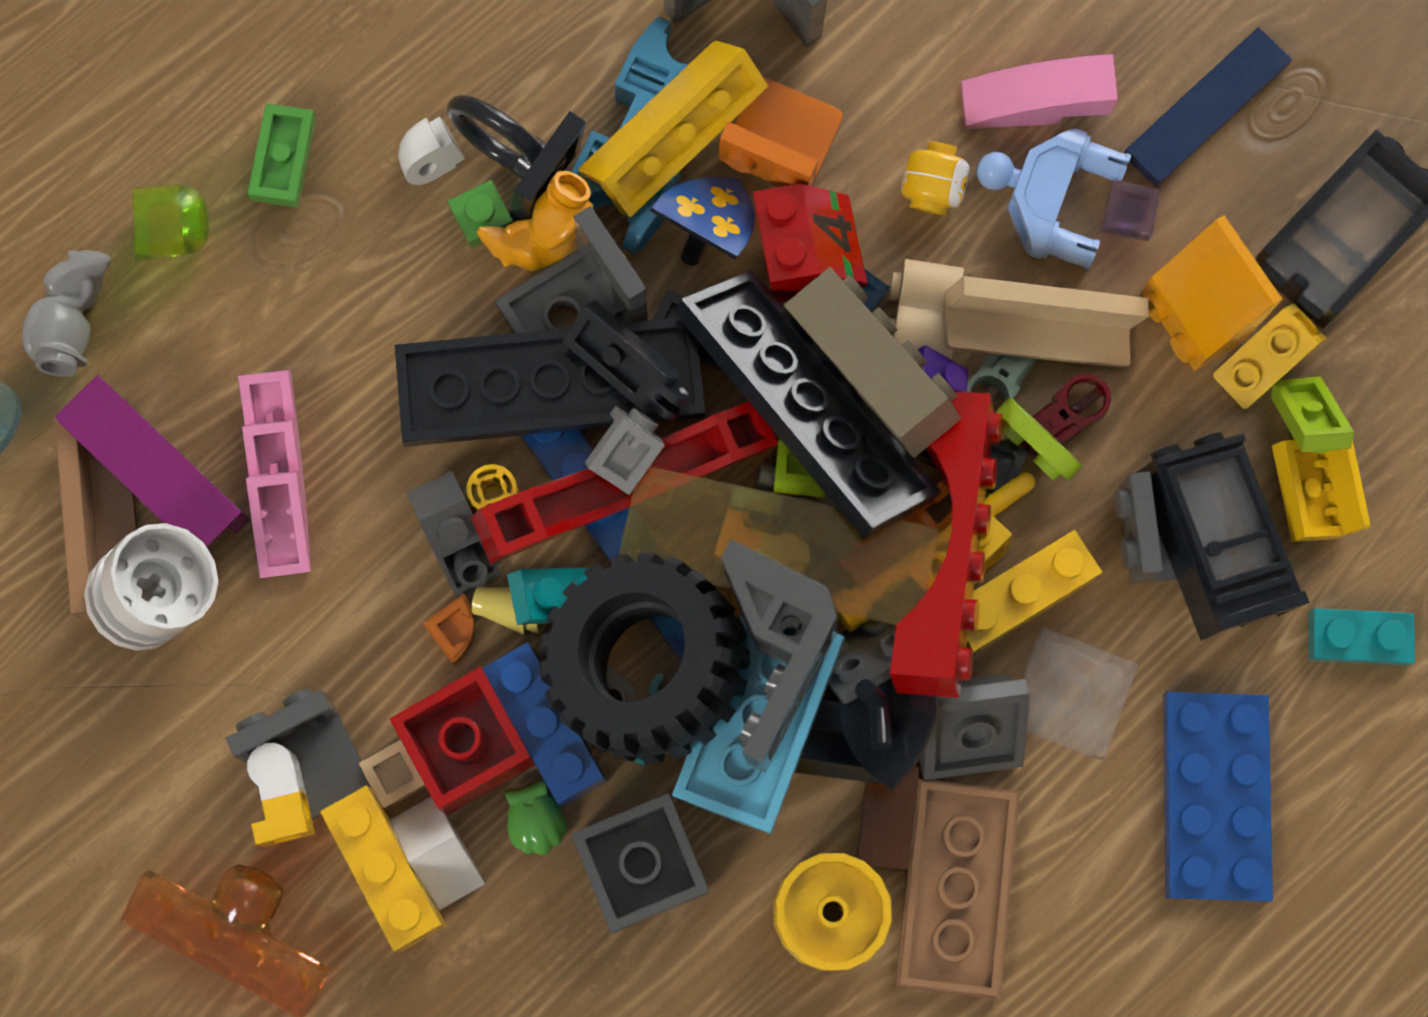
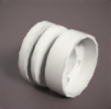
[84,523,219,651]

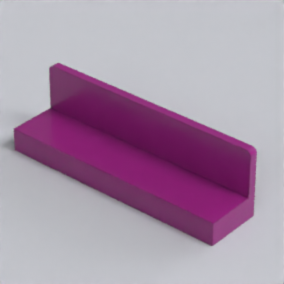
[56,375,250,549]

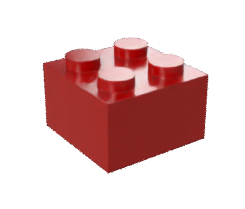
[389,667,536,815]

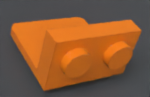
[719,77,843,187]

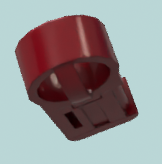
[1021,373,1111,459]

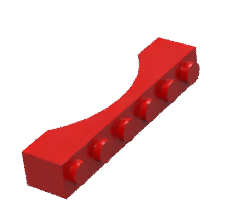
[890,392,1003,698]
[471,401,778,564]

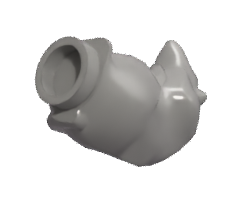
[22,250,110,377]

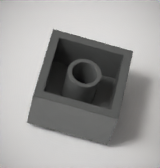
[571,793,709,934]

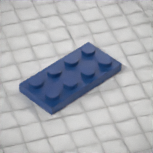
[1163,692,1273,902]

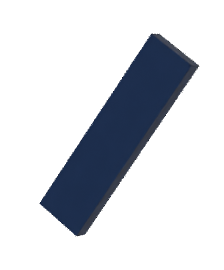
[1124,27,1293,188]

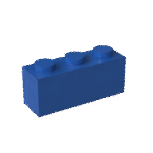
[482,643,608,807]

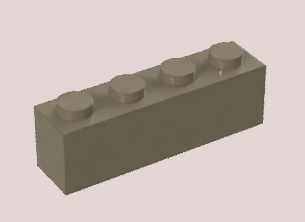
[784,267,962,458]

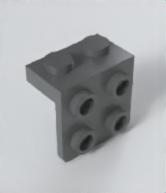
[1115,472,1231,584]
[225,688,371,820]

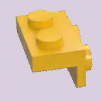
[1272,440,1370,542]

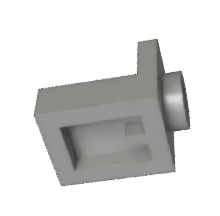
[585,406,665,495]

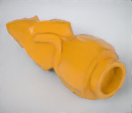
[477,171,593,271]

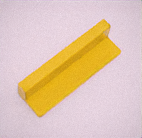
[578,41,768,218]

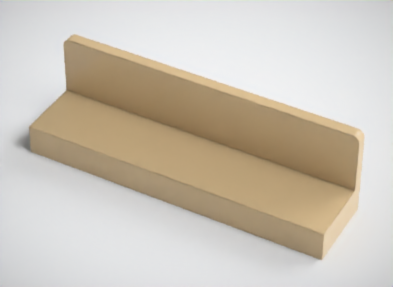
[945,276,1149,368]

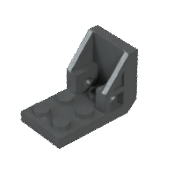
[721,539,837,773]

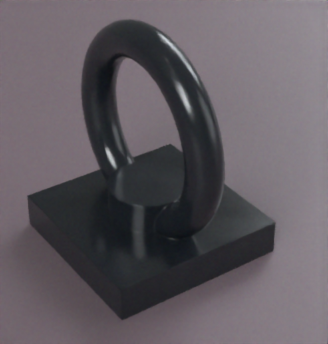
[447,95,586,221]

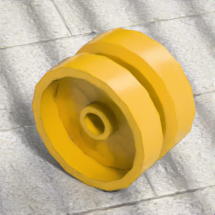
[773,853,892,971]

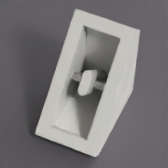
[390,797,485,910]

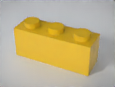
[966,530,1103,655]
[320,785,447,952]

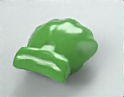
[504,779,567,856]

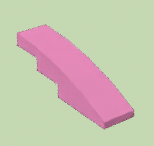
[238,370,311,578]

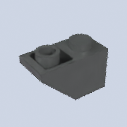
[406,471,502,598]

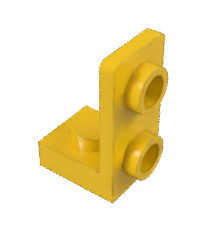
[1213,303,1328,409]

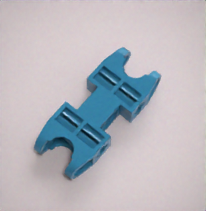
[572,17,690,255]

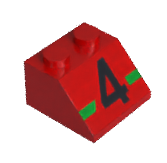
[753,183,868,303]

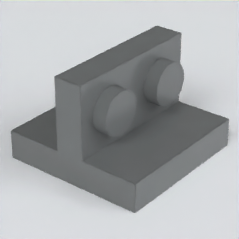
[919,674,1030,780]

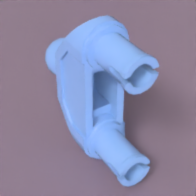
[976,129,1131,270]

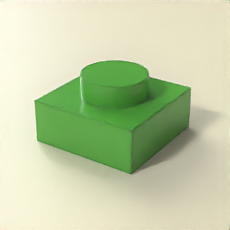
[448,180,513,248]

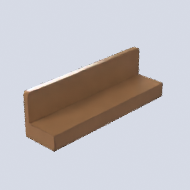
[54,415,144,622]

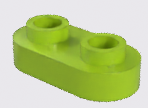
[996,397,1083,481]

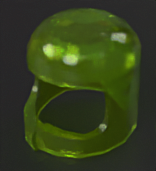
[132,185,210,261]

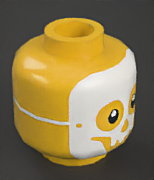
[901,141,970,216]

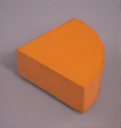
[423,593,475,666]

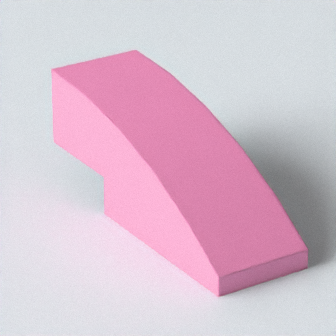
[961,54,1118,129]

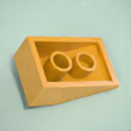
[1141,215,1282,372]

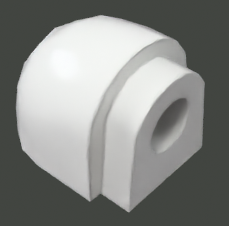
[398,116,465,185]

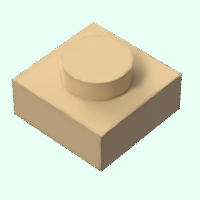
[359,740,425,810]

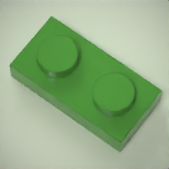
[247,103,317,208]

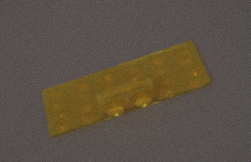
[619,467,939,625]

